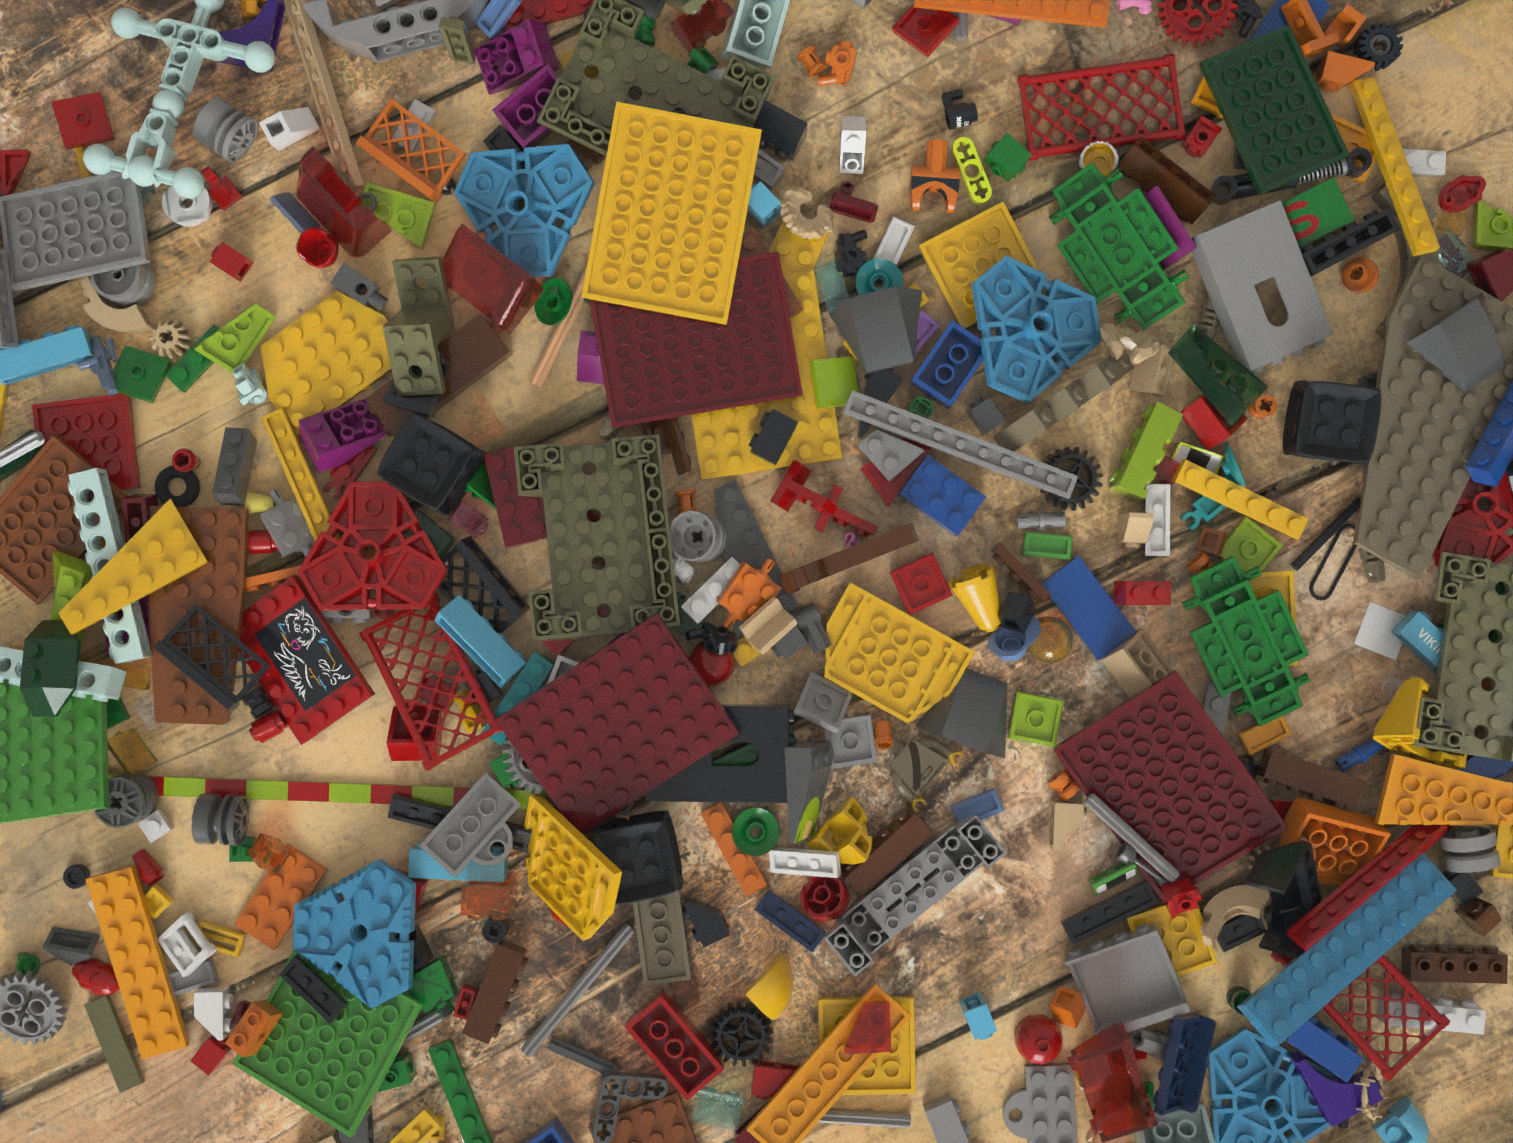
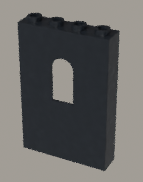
[645,704,795,803]

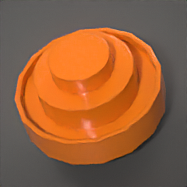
[1342,257,1379,293]

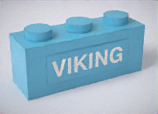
[1391,611,1443,674]

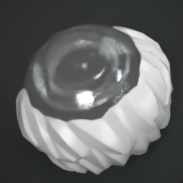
[672,551,694,584]

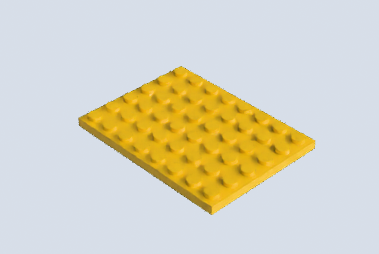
[582,102,762,325]
[692,270,842,480]

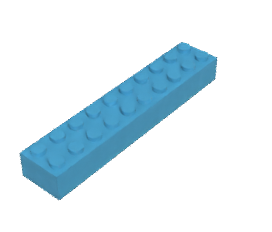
[1237,853,1457,1047]

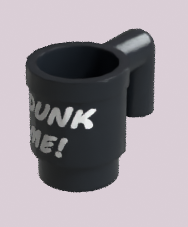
[941,89,978,130]

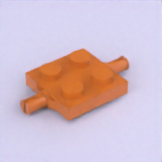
[716,557,782,631]

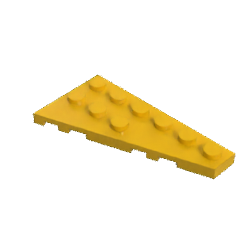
[58,499,208,635]

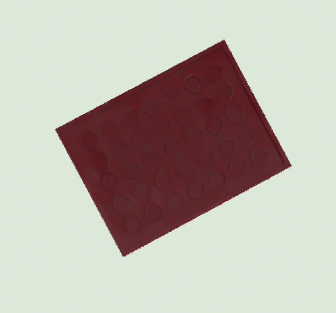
[590,251,803,428]
[495,612,739,834]
[1053,669,1288,903]

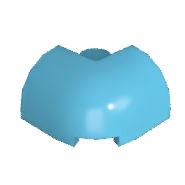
[1372,1095,1429,1143]

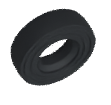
[155,466,200,507]

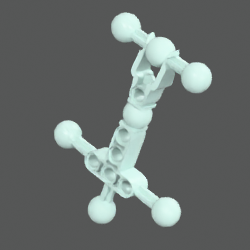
[83,0,275,198]

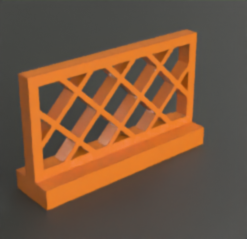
[356,98,467,203]

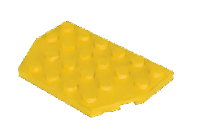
[260,291,392,438]
[824,582,975,723]
[524,793,622,941]

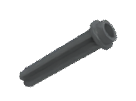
[548,1036,621,1080]

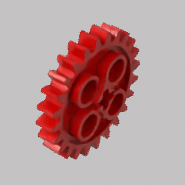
[1158,0,1238,48]

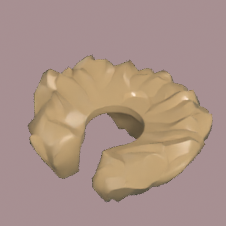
[780,186,834,240]
[1099,323,1160,365]

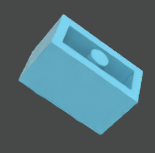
[747,181,781,229]
[958,992,997,1040]

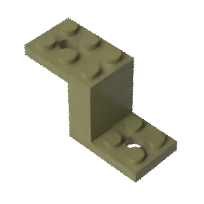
[383,256,454,396]

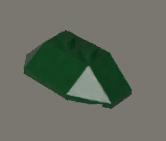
[20,619,81,717]

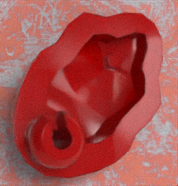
[1438,175,1486,213]
[72,958,120,995]

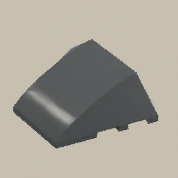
[829,286,922,374]
[1405,292,1504,392]
[916,668,1008,758]

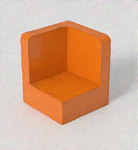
[1324,4,1366,48]
[1049,986,1085,1029]

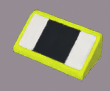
[1168,442,1225,474]

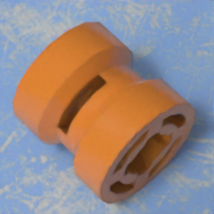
[1186,552,1215,573]
[1047,768,1080,802]

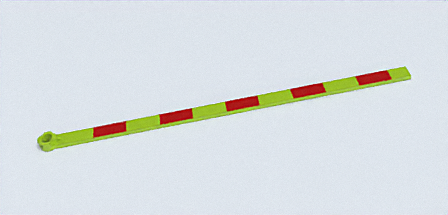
[109,774,558,810]

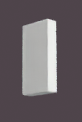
[873,216,915,266]

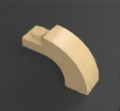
[79,276,155,334]
[1200,885,1269,948]

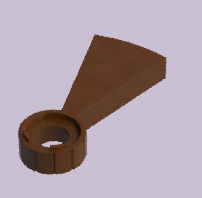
[778,523,919,594]

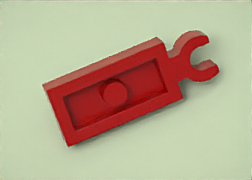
[323,445,378,500]

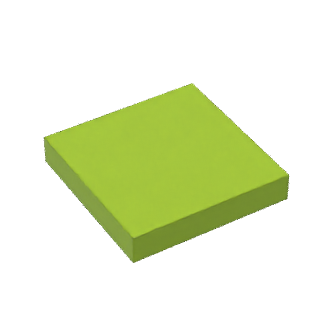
[809,356,859,409]
[1218,516,1283,572]
[1007,691,1064,747]

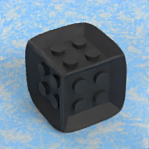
[1283,380,1382,464]
[377,412,486,515]
[593,810,684,905]

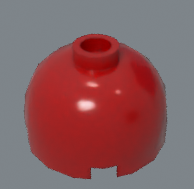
[689,641,735,687]
[800,876,850,922]
[1014,1014,1063,1065]

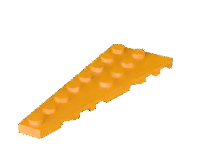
[1374,753,1513,825]

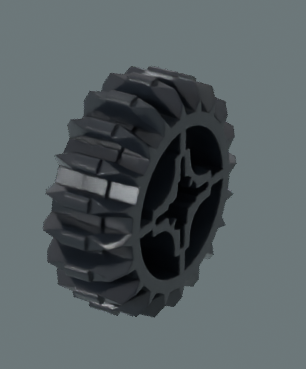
[1040,447,1103,511]
[709,1000,774,1067]

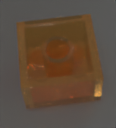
[461,878,518,920]

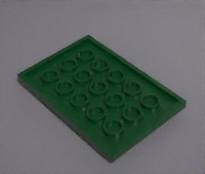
[1199,25,1350,195]

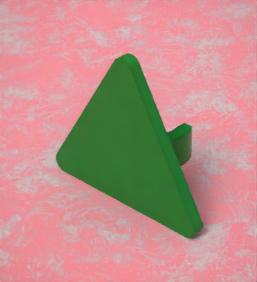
[465,459,496,510]

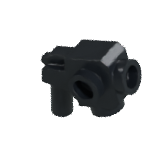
[1232,0,1263,38]
[834,230,867,277]
[685,622,738,655]

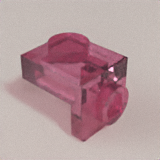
[447,500,489,539]

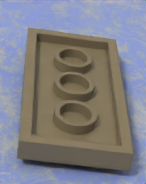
[633,890,692,986]

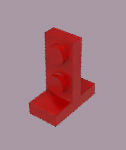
[770,460,837,514]
[814,485,878,538]

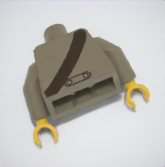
[888,738,964,812]

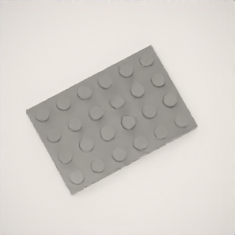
[0,171,151,292]

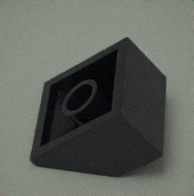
[753,100,808,161]

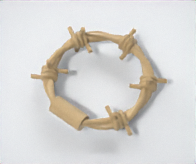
[1354,1058,1389,1123]

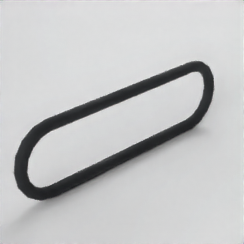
[1309,525,1357,601]

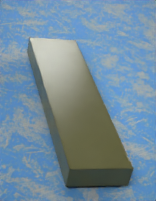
[84,995,145,1093]

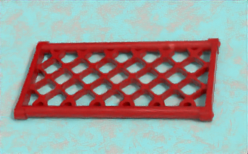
[1017,54,1186,161]
[359,592,502,771]
[1270,952,1451,1081]

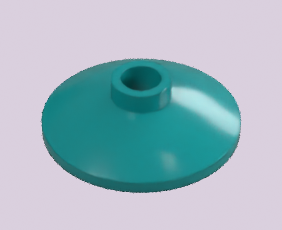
[855,258,903,295]
[1221,442,1246,487]

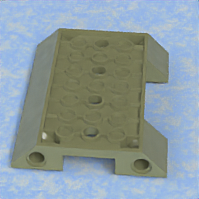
[537,0,776,156]
[514,434,680,641]
[1412,552,1513,762]

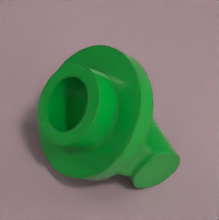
[15,952,40,977]

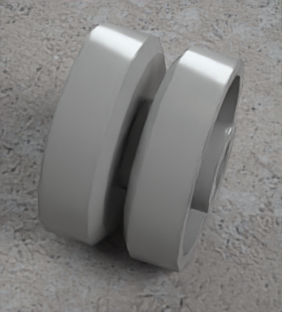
[90,263,156,307]
[1440,827,1501,873]

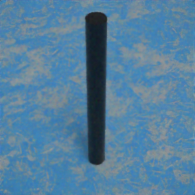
[1290,497,1361,571]

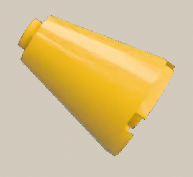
[948,563,1001,632]

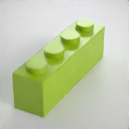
[50,550,93,651]

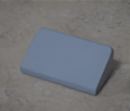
[270,192,320,234]

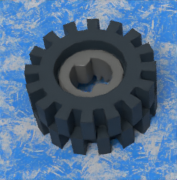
[1353,22,1403,71]

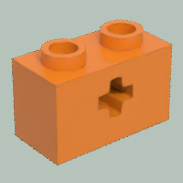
[225,999,283,1058]

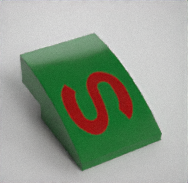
[1282,177,1355,248]

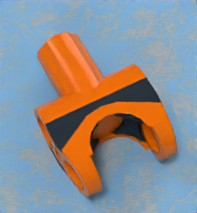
[910,139,960,214]

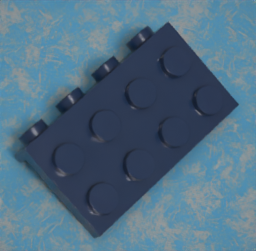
[1153,1012,1216,1116]

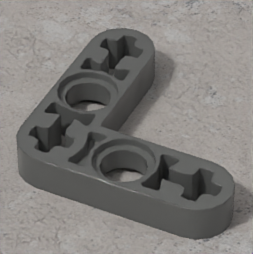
[591,1071,668,1143]

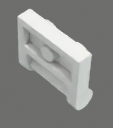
[158,911,218,977]

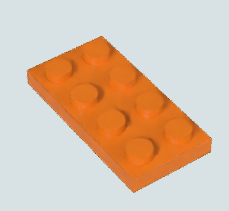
[234,843,328,950]

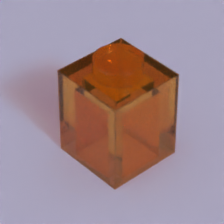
[248,833,290,873]

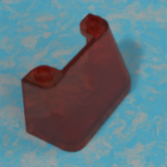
[296,147,391,258]
[442,224,545,334]
[1067,1021,1158,1143]

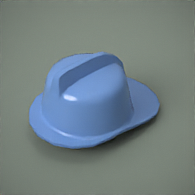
[988,616,1041,661]

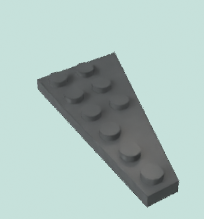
[714,480,798,638]

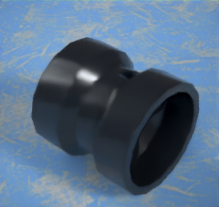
[241,686,275,719]
[482,915,510,943]

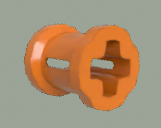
[796,45,827,78]
[1248,395,1277,418]
[675,489,698,515]

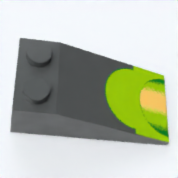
[784,740,834,844]

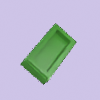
[1022,532,1073,560]

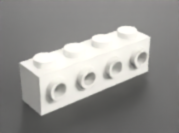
[1377,993,1486,1034]

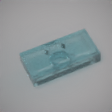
[814,261,849,314]

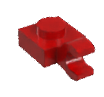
[201,166,243,211]

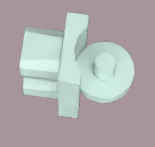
[232,363,267,405]

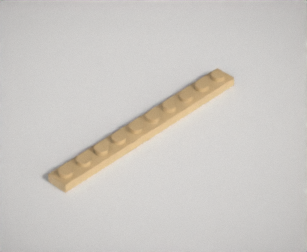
[284,0,364,193]

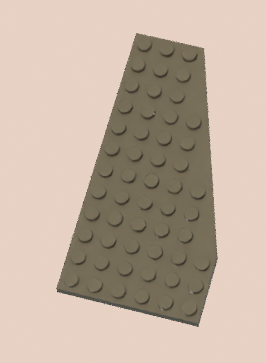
[1353,255,1513,579]

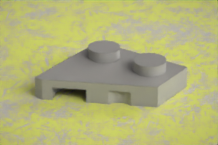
[857,430,924,482]

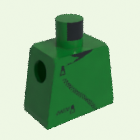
[407,955,458,1018]

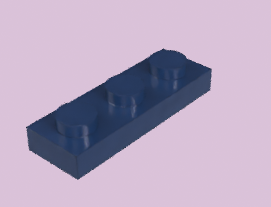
[755,889,826,952]

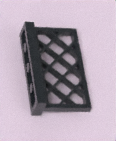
[438,536,530,634]
[153,604,271,711]

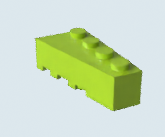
[1109,401,1183,501]

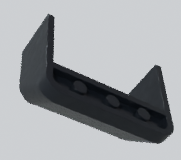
[1245,841,1322,958]

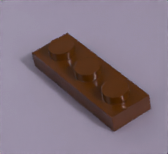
[991,543,1051,601]

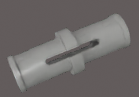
[1016,511,1066,530]

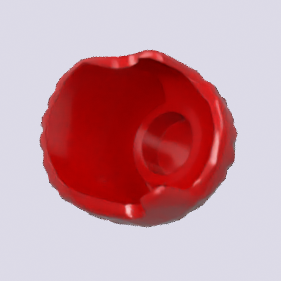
[296,227,339,268]

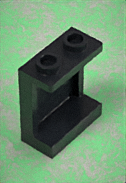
[383,353,450,418]

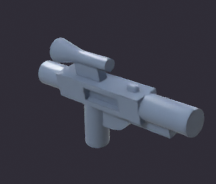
[77,335,118,395]

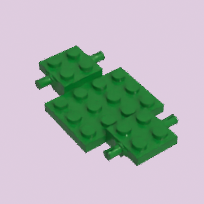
[1049,162,1190,330]
[1182,556,1310,727]

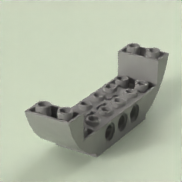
[302,0,490,63]
[824,814,1007,976]

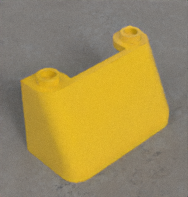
[1373,677,1467,769]

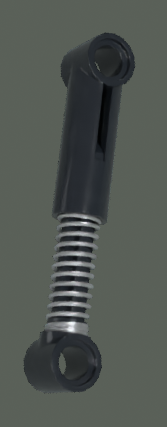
[1210,148,1373,205]

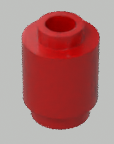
[248,530,278,554]
[249,711,288,743]

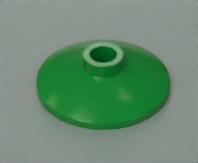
[534,278,572,326]
[732,808,779,856]

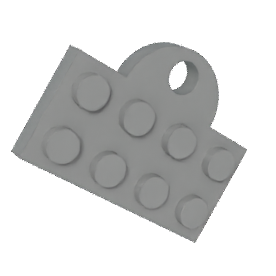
[419,772,522,878]
[1002,1062,1076,1143]

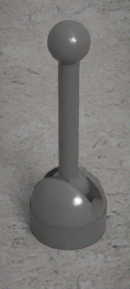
[1115,842,1168,885]

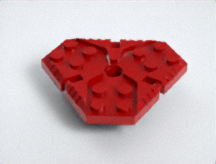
[1432,458,1513,567]
[297,481,448,611]

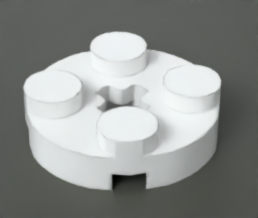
[162,186,213,227]

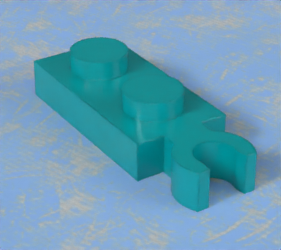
[1179,474,1237,530]

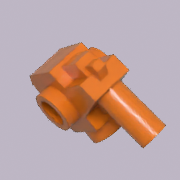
[818,41,857,87]

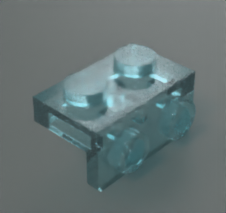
[691,1086,744,1131]

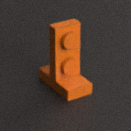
[1280,0,1341,59]

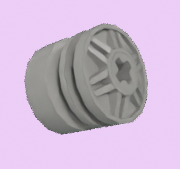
[193,97,258,163]
[669,511,727,563]

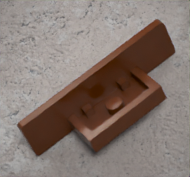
[641,417,691,476]

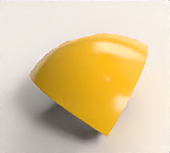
[806,796,872,864]
[745,952,793,1020]

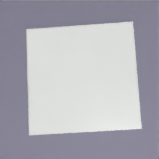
[1354,602,1405,660]

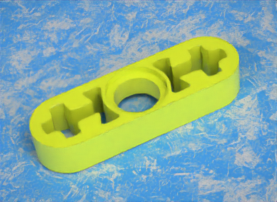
[951,137,992,205]

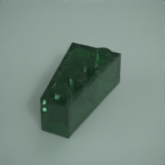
[1168,324,1269,426]

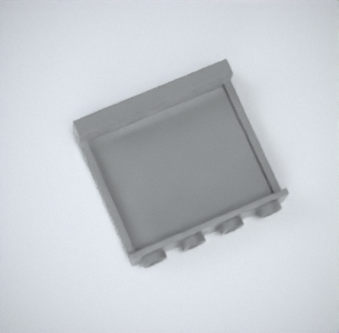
[1065,923,1190,1042]

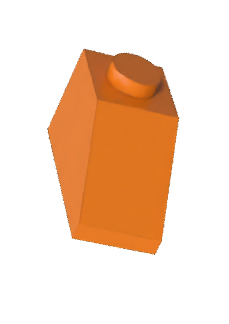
[1315,51,1375,93]

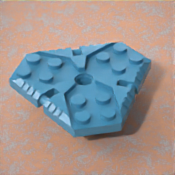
[454,144,595,279]
[971,255,1101,403]
[293,858,416,1008]
[1207,1027,1337,1143]

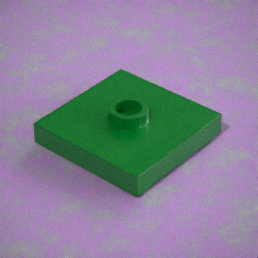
[113,345,172,403]

